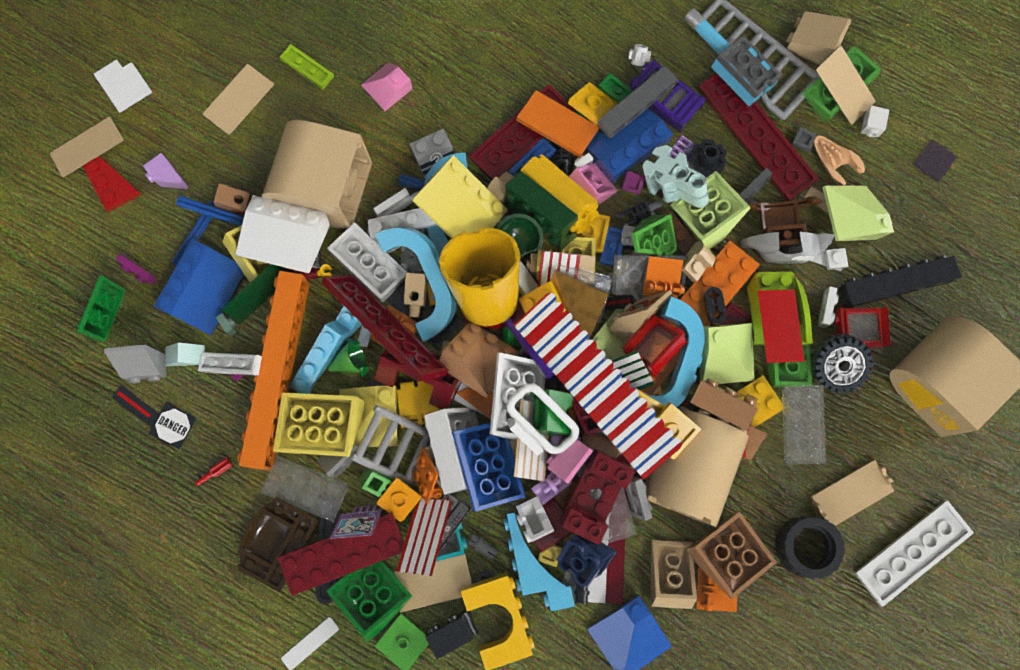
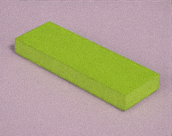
[279,44,334,90]

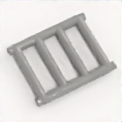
[350,405,430,486]

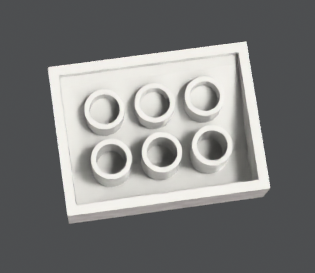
[236,195,330,273]
[490,353,545,440]
[424,407,479,495]

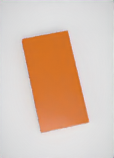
[516,90,599,158]

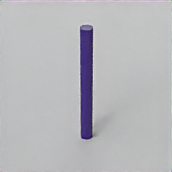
[504,318,553,379]

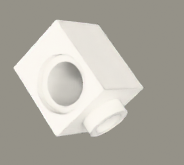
[861,105,889,137]

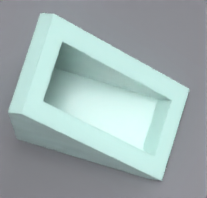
[165,343,205,366]

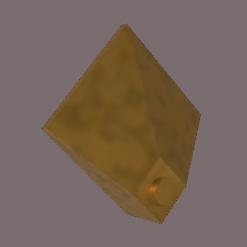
[549,270,609,341]

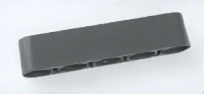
[597,66,679,139]

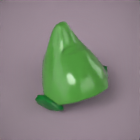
[327,338,369,377]

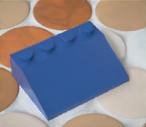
[585,109,673,184]
[154,239,245,335]
[452,423,525,512]

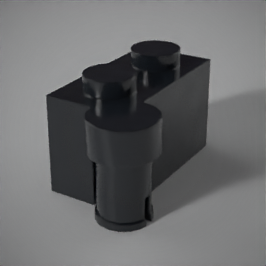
[425,610,479,659]

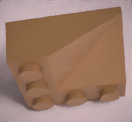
[439,322,519,398]
[690,378,760,431]
[687,512,777,599]

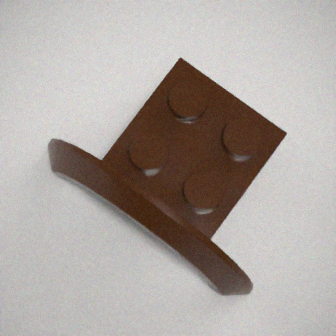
[748,196,822,248]

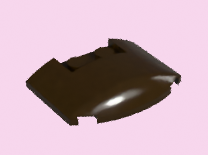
[237,497,319,593]

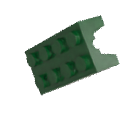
[505,171,578,251]

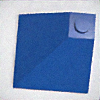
[587,594,672,670]

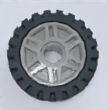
[811,334,874,394]

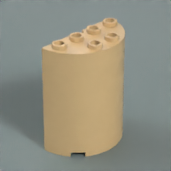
[645,406,749,528]

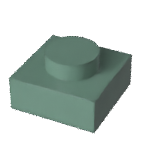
[216,313,237,336]

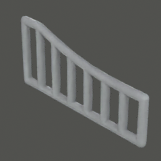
[701,0,820,120]

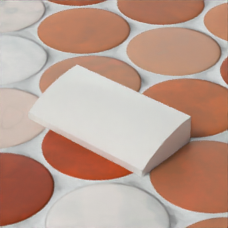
[327,222,408,303]

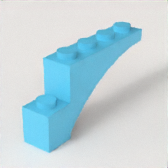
[290,306,362,394]
[504,513,575,611]

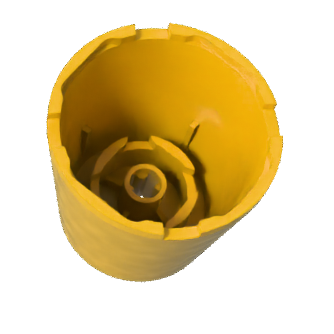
[439,227,520,326]

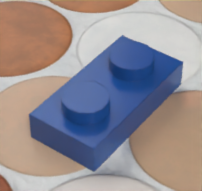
[599,227,623,268]

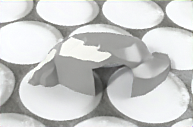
[740,232,835,264]

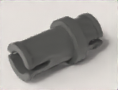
[467,533,498,561]

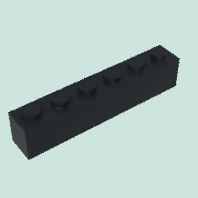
[839,255,962,308]

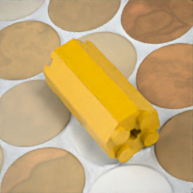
[520,154,599,234]

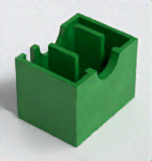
[530,389,573,436]

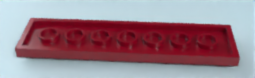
[697,73,819,201]
[321,275,449,381]

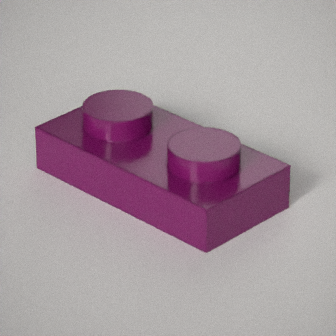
[116,254,157,285]

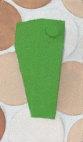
[631,214,678,256]

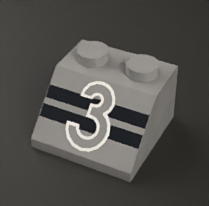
[409,129,455,179]

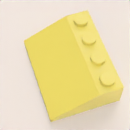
[412,155,508,238]
[273,393,365,457]

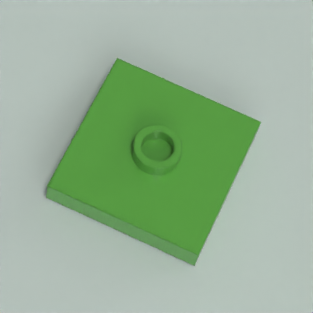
[375,613,429,670]

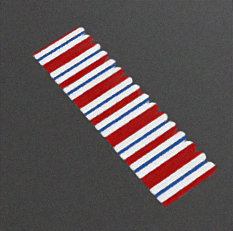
[514,293,682,479]

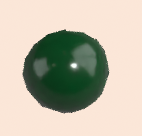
[496,213,543,259]

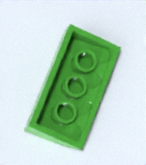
[802,46,882,122]
[768,309,812,387]

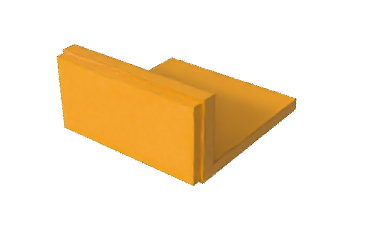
[376,477,422,522]

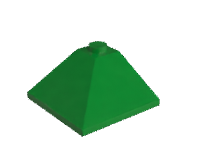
[76,275,126,343]
[326,561,413,643]

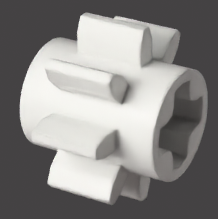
[628,44,651,66]

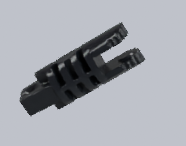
[555,145,573,176]
[614,199,663,230]

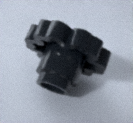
[689,140,727,177]

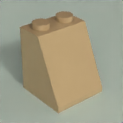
[786,11,852,65]

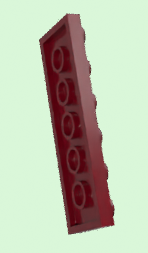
[469,84,574,181]
[277,512,404,596]

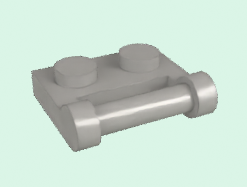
[626,477,652,521]

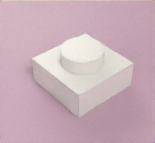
[573,153,593,171]
[824,248,848,270]

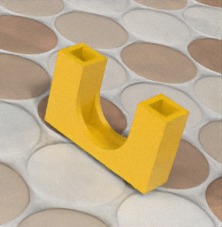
[461,572,535,670]

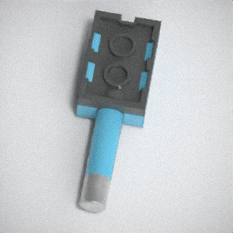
[684,8,782,106]

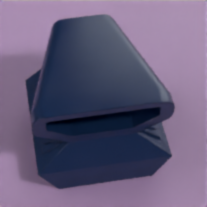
[556,534,617,587]

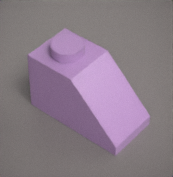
[143,153,188,189]

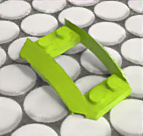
[746,272,813,345]

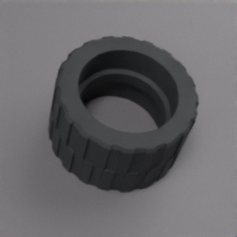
[775,516,845,579]

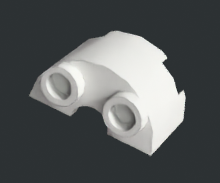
[516,496,554,543]

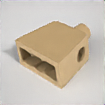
[404,273,428,318]

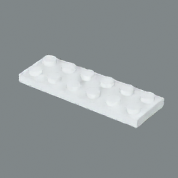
[854,500,974,607]

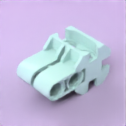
[643,145,709,208]

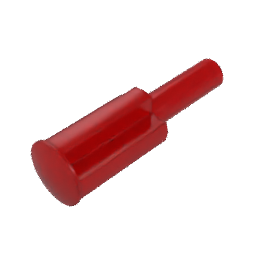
[195,456,233,486]

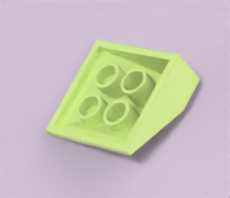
[670,171,750,250]
[822,186,894,241]
[699,323,754,384]

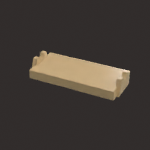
[810,460,894,526]

